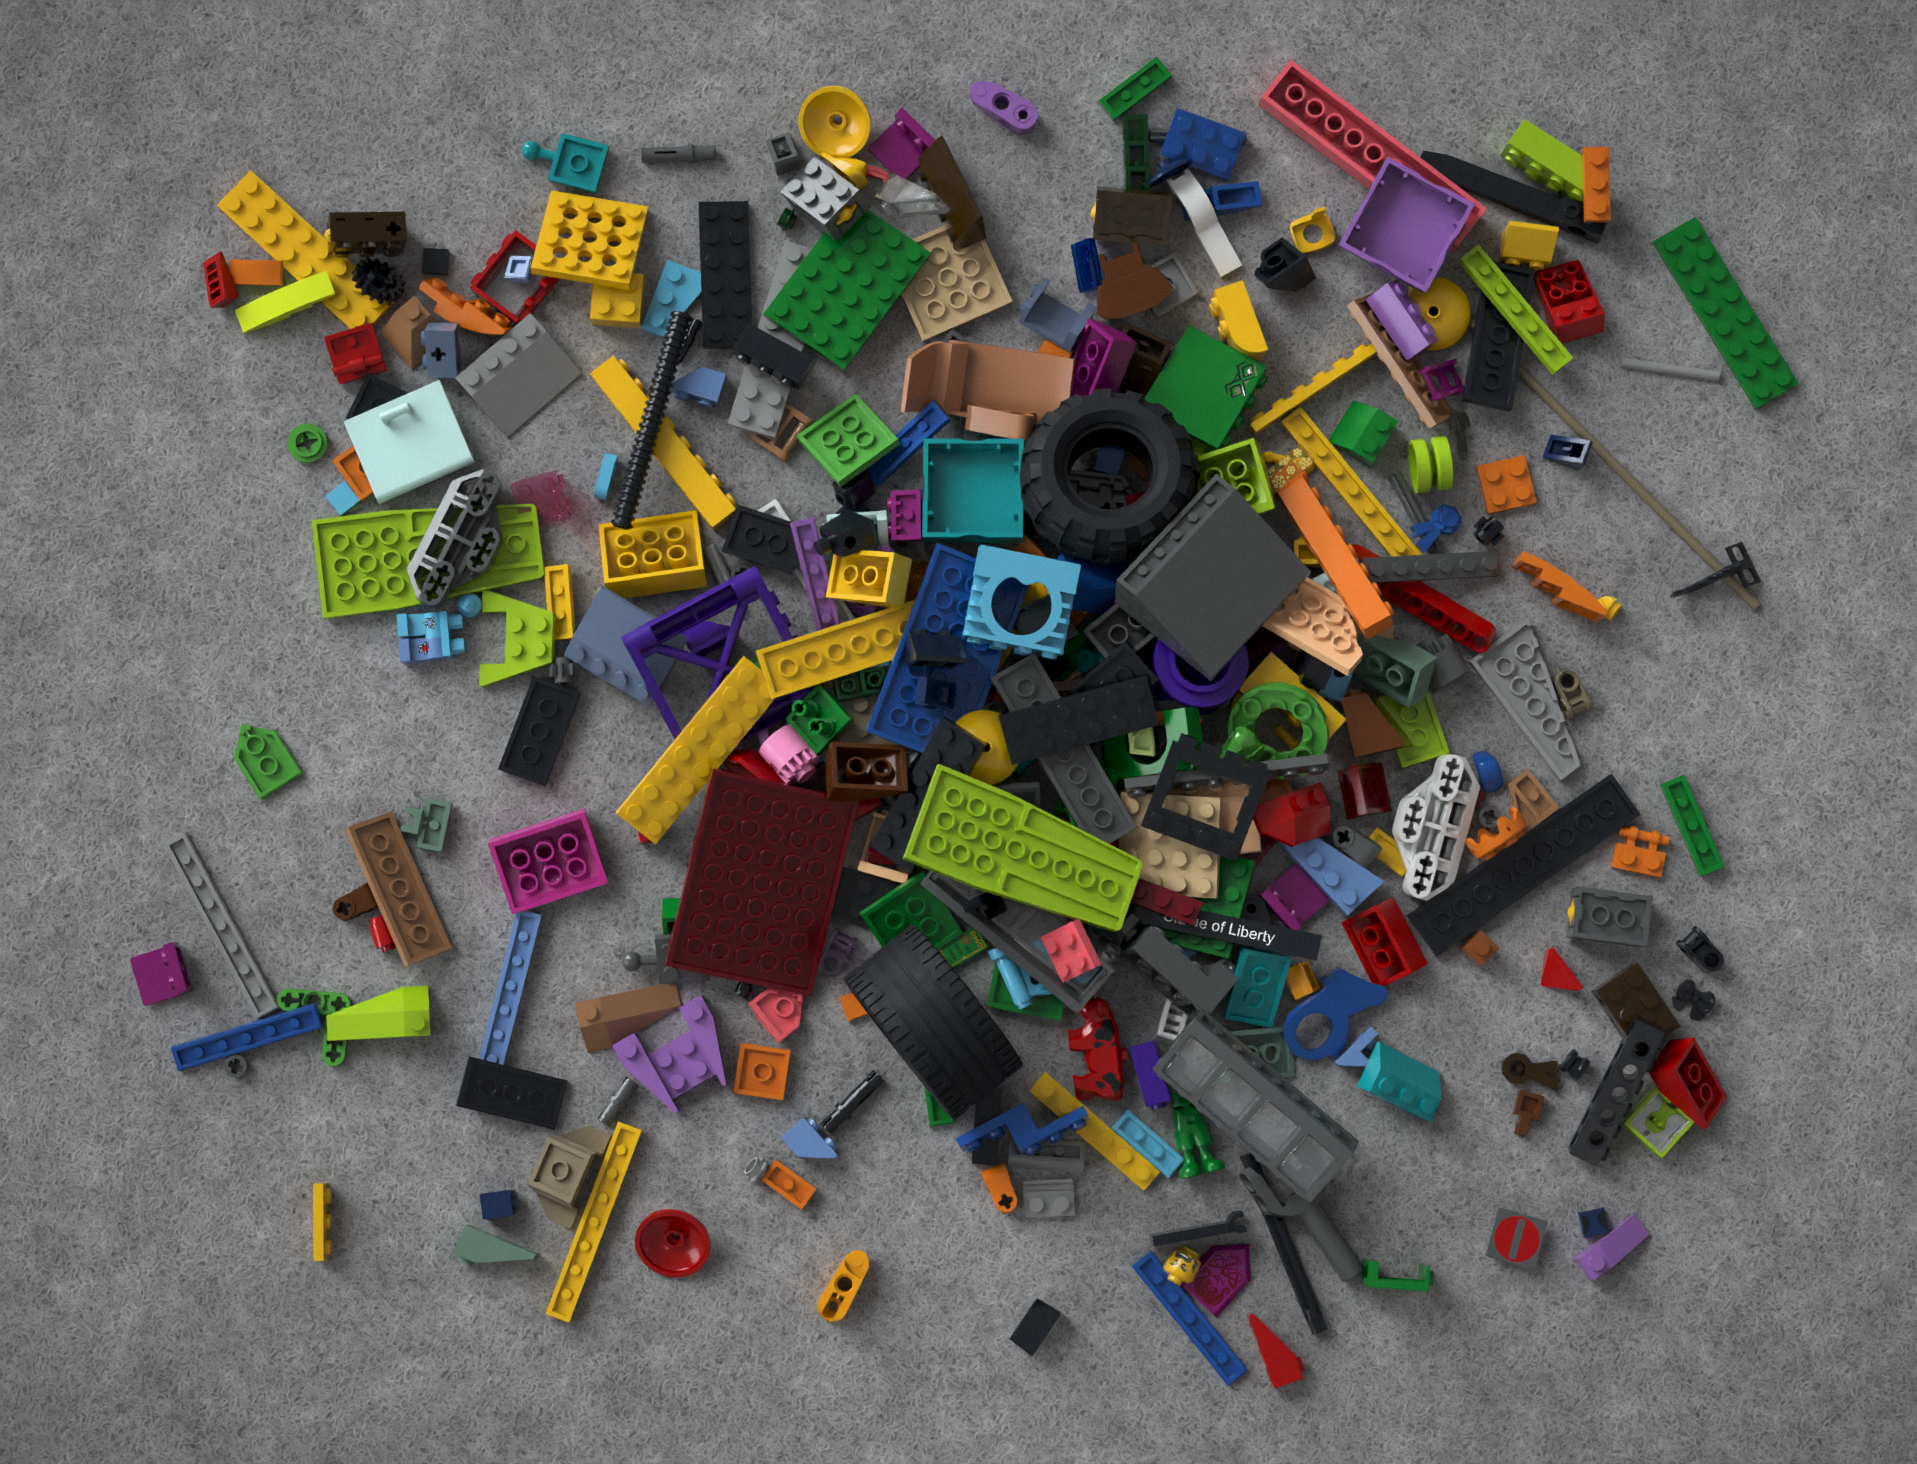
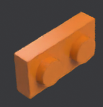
[761,1159,817,1210]

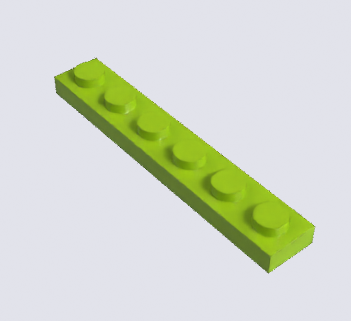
[1458,244,1573,375]

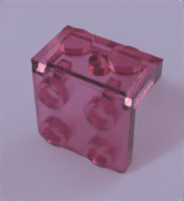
[510,470,574,527]

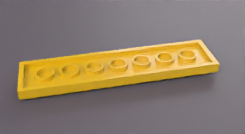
[217,170,395,329]
[616,656,775,844]

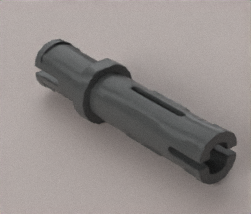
[641,144,716,163]

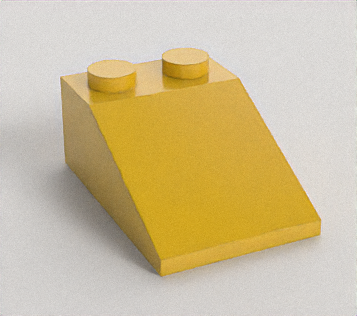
[826,550,912,608]

